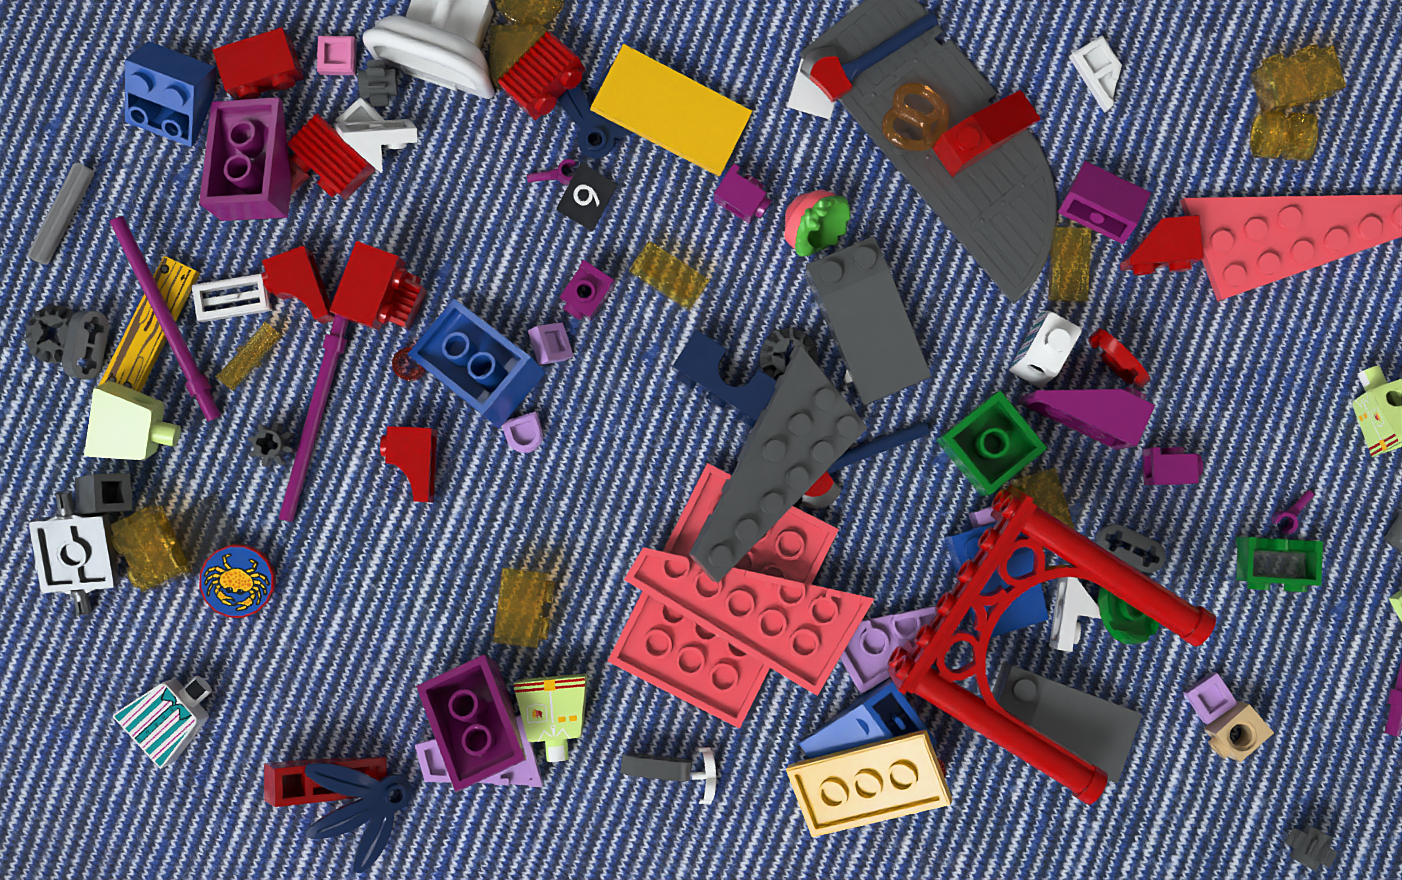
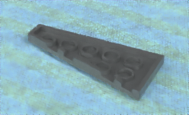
[689,346,868,583]

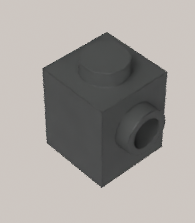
[74,473,132,514]

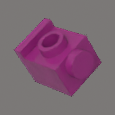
[713,163,772,224]
[559,260,616,321]
[1142,447,1203,486]

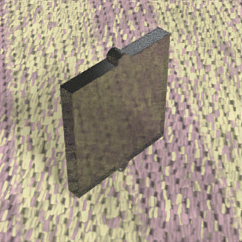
[158,494,244,579]

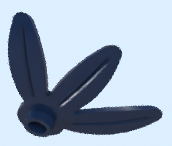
[558,60,634,159]
[304,763,412,873]

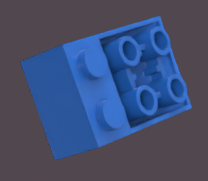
[799,678,938,759]

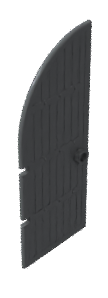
[799,0,1057,304]

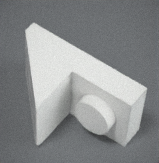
[336,119,417,173]
[1049,577,1101,652]

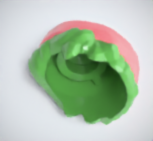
[784,189,851,256]

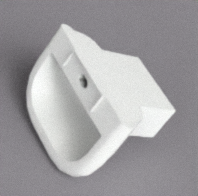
[363,0,495,99]

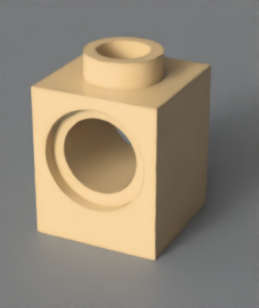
[1204,700,1274,762]

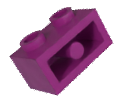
[1057,161,1151,245]

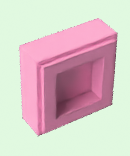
[317,36,357,75]

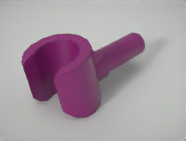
[527,159,576,185]
[1271,490,1315,534]

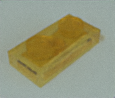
[1048,227,1091,303]
[629,240,710,312]

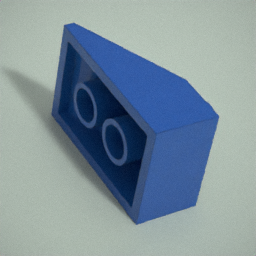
[407,299,546,429]
[944,521,1049,638]

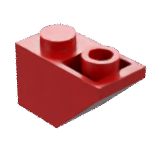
[1120,215,1204,276]

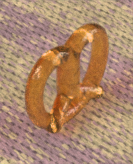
[882,82,949,151]

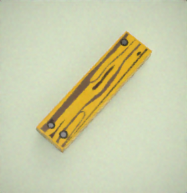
[98,256,200,392]

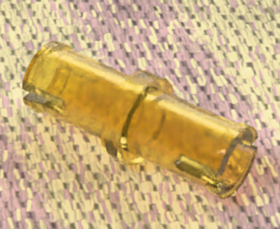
[215,321,283,391]

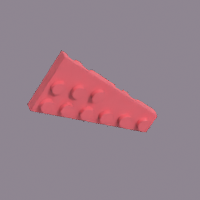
[1180,195,1402,302]
[624,547,874,696]

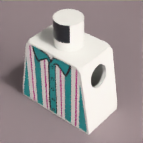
[1008,311,1082,388]
[112,676,212,769]

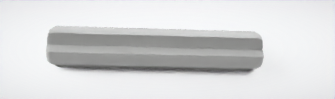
[28,163,94,265]

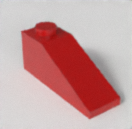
[932,90,1041,178]
[264,757,387,807]

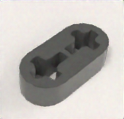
[62,310,109,380]
[1094,524,1166,573]
[620,752,692,781]

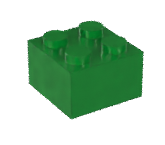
[935,390,1048,496]

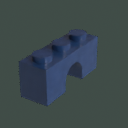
[672,330,777,429]

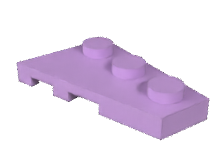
[840,605,937,694]
[415,714,544,787]

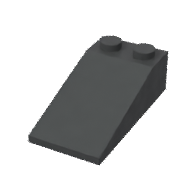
[805,236,931,406]
[992,661,1142,784]

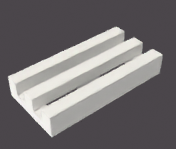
[192,274,273,322]

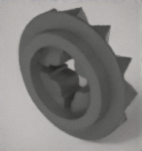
[23,305,75,363]
[760,328,818,381]

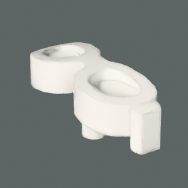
[692,747,716,804]

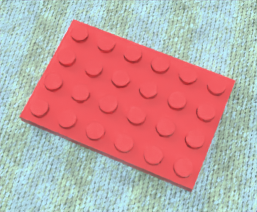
[607,463,839,729]

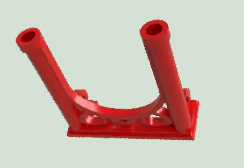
[887,484,1217,805]

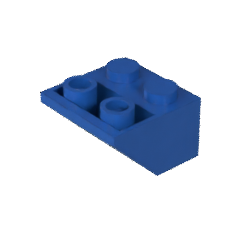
[125,41,216,147]

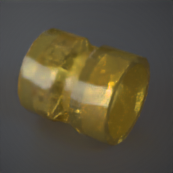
[1249,110,1318,161]

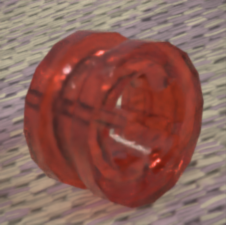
[392,347,427,382]

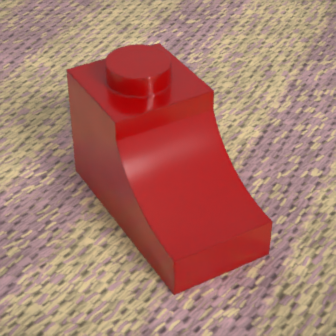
[261,245,335,324]
[380,426,438,503]

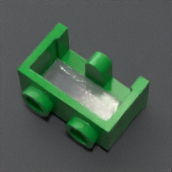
[1236,537,1323,592]

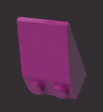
[199,97,292,221]
[1017,387,1156,450]
[416,654,527,792]

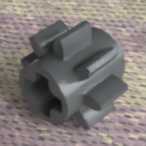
[358,60,398,107]
[247,422,296,467]
[1285,824,1338,872]

